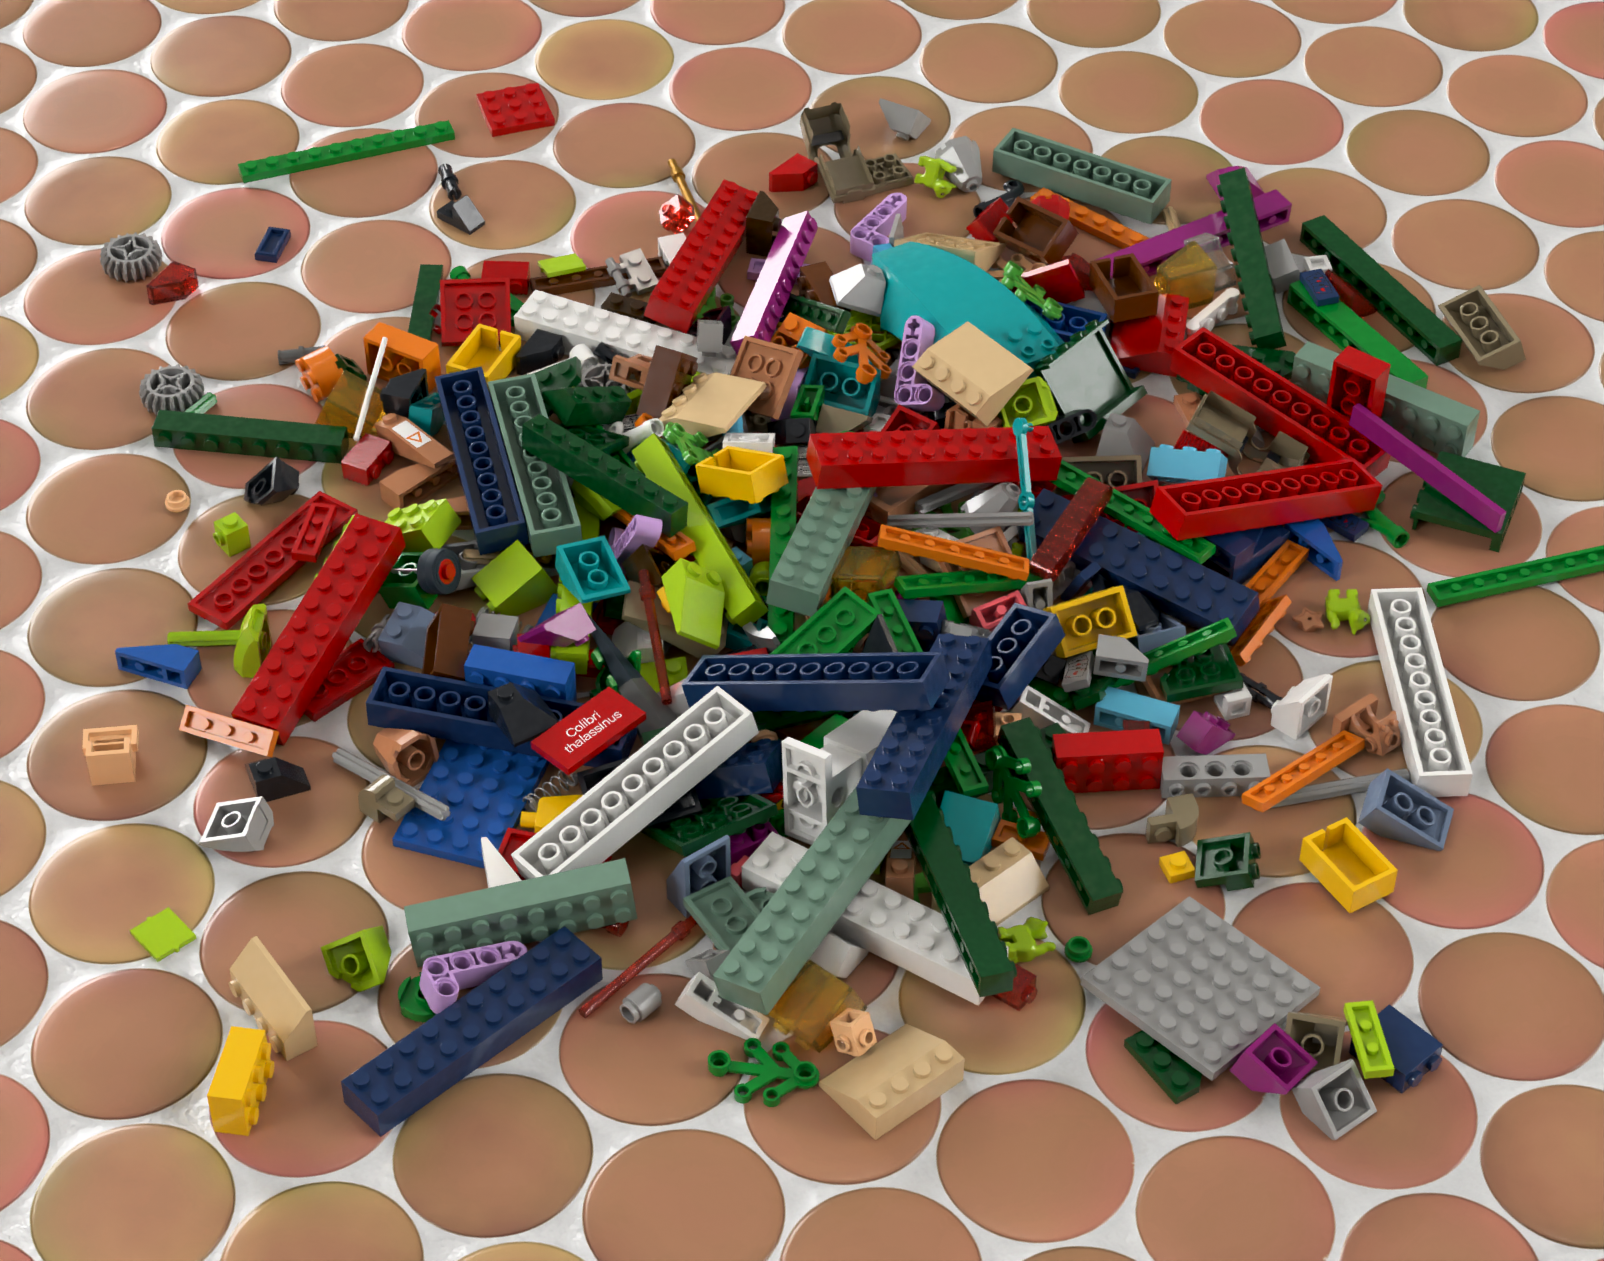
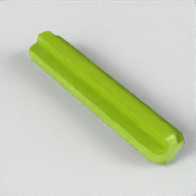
[167,630,240,647]

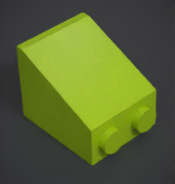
[471,540,558,616]

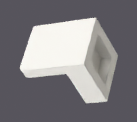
[1214,682,1252,720]

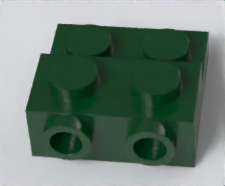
[1195,832,1261,891]

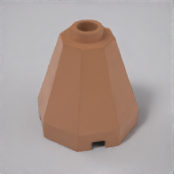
[373,728,439,787]

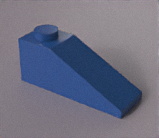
[1285,519,1343,581]
[115,644,202,689]

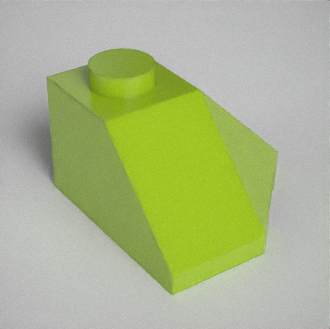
[320,925,392,992]

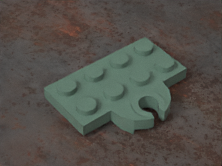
[683,876,775,952]

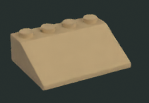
[894,232,1006,272]
[912,322,1034,426]
[659,372,767,446]
[819,1024,965,1140]

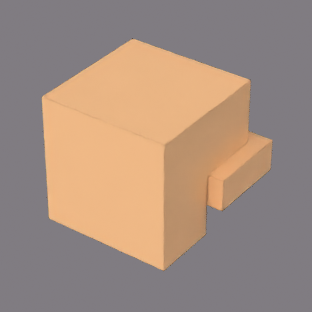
[82,725,139,785]

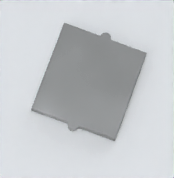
[889,214,904,247]

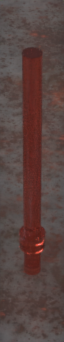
[639,569,672,705]
[579,915,698,1018]

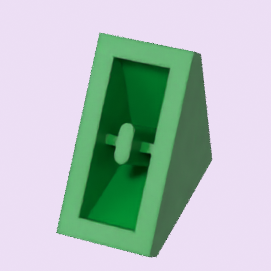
[790,384,825,423]

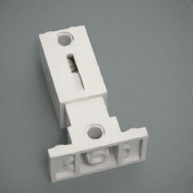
[781,710,896,845]

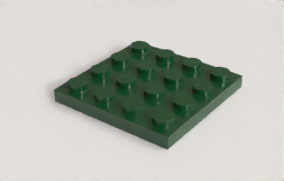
[640,794,779,857]

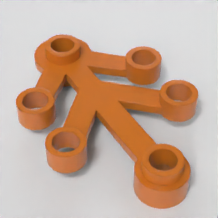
[832,323,892,385]

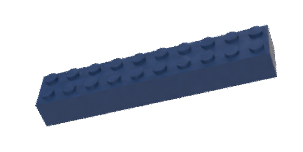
[435,366,529,555]
[1017,488,1260,647]
[856,633,992,820]
[682,652,950,712]
[365,666,637,767]
[341,926,603,1137]

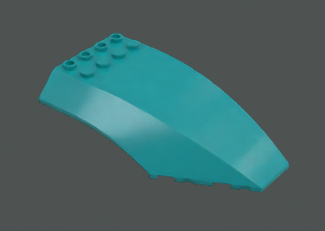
[872,241,1064,379]

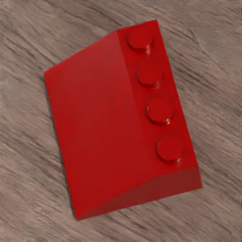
[1110,293,1189,377]

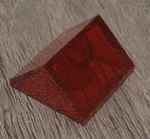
[1325,269,1378,318]

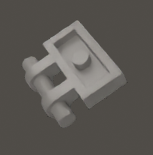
[605,248,659,297]

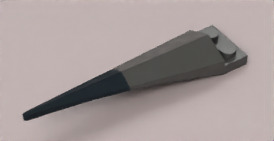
[588,614,678,746]

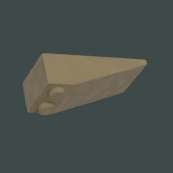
[622,581,728,659]

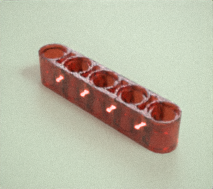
[1029,477,1113,582]

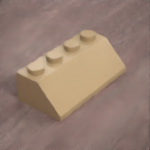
[931,837,1049,926]
[229,936,318,1061]

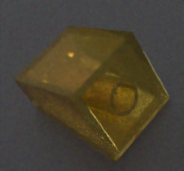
[1154,240,1217,309]
[315,370,387,440]
[832,546,902,602]
[768,959,867,1053]

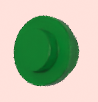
[1064,936,1093,963]

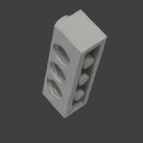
[1160,754,1270,798]

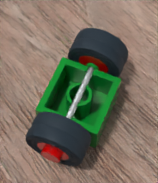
[377,548,461,609]

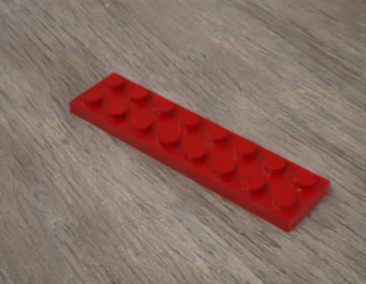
[188,491,358,630]

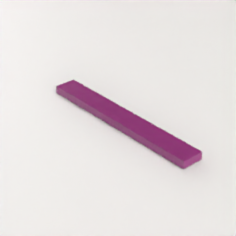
[1349,403,1506,533]

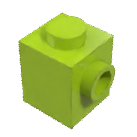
[213,512,251,557]

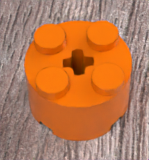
[295,346,347,403]
[746,518,771,566]

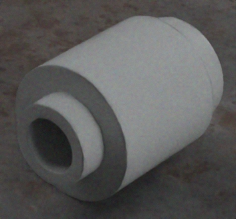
[619,983,662,1024]

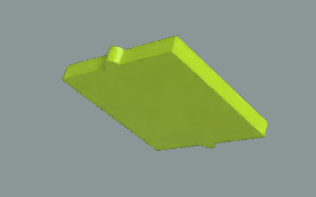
[538,253,586,278]
[130,907,197,962]

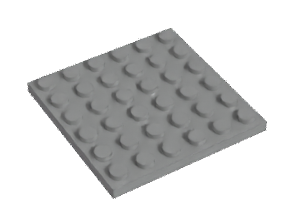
[1080,896,1321,1081]

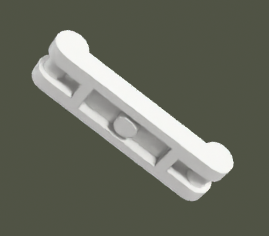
[1184,288,1240,340]

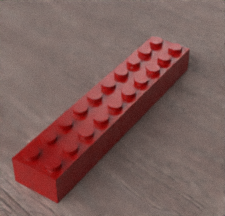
[644,179,758,334]
[1170,327,1391,478]
[806,426,1062,489]
[1149,458,1383,541]
[231,513,406,746]

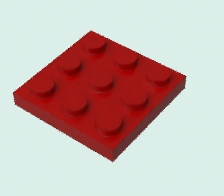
[476,83,555,137]
[440,277,512,347]

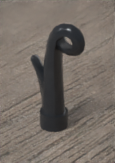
[973,180,1025,218]

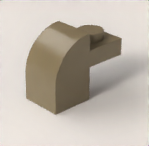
[358,775,415,823]
[1145,793,1199,847]

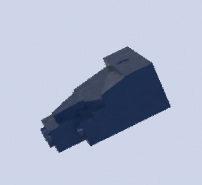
[1154,524,1290,584]

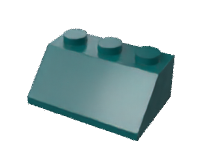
[804,352,881,417]

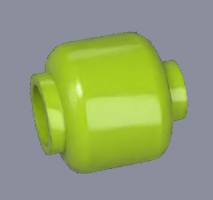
[749,561,769,596]

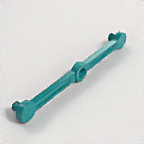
[1013,418,1047,579]

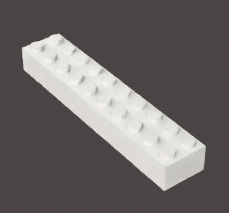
[514,290,737,375]
[1367,587,1473,797]
[511,686,759,880]
[741,832,1009,1006]

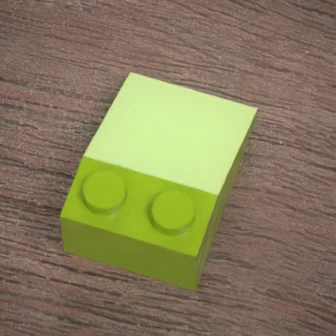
[661,558,725,650]

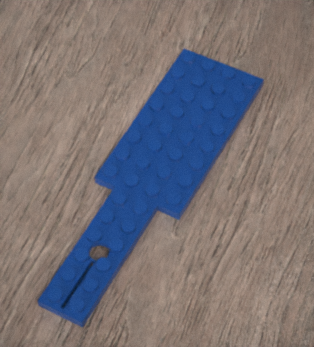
[392,593,598,869]

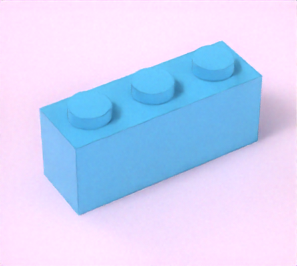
[1147,444,1228,483]
[1094,686,1180,745]

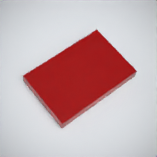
[1008,259,1085,304]

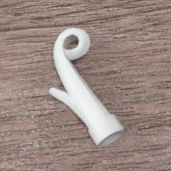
[608,418,664,454]

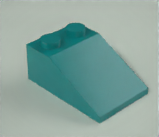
[555,536,631,604]

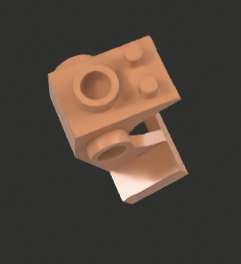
[608,354,652,391]
[1331,693,1401,756]

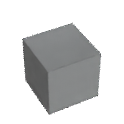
[472,613,520,651]

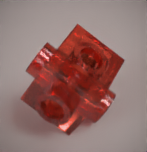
[659,194,696,234]

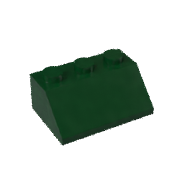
[541,386,632,426]

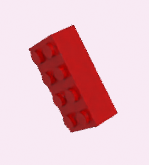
[1327,346,1391,419]
[1051,729,1164,793]

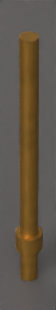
[668,158,701,224]

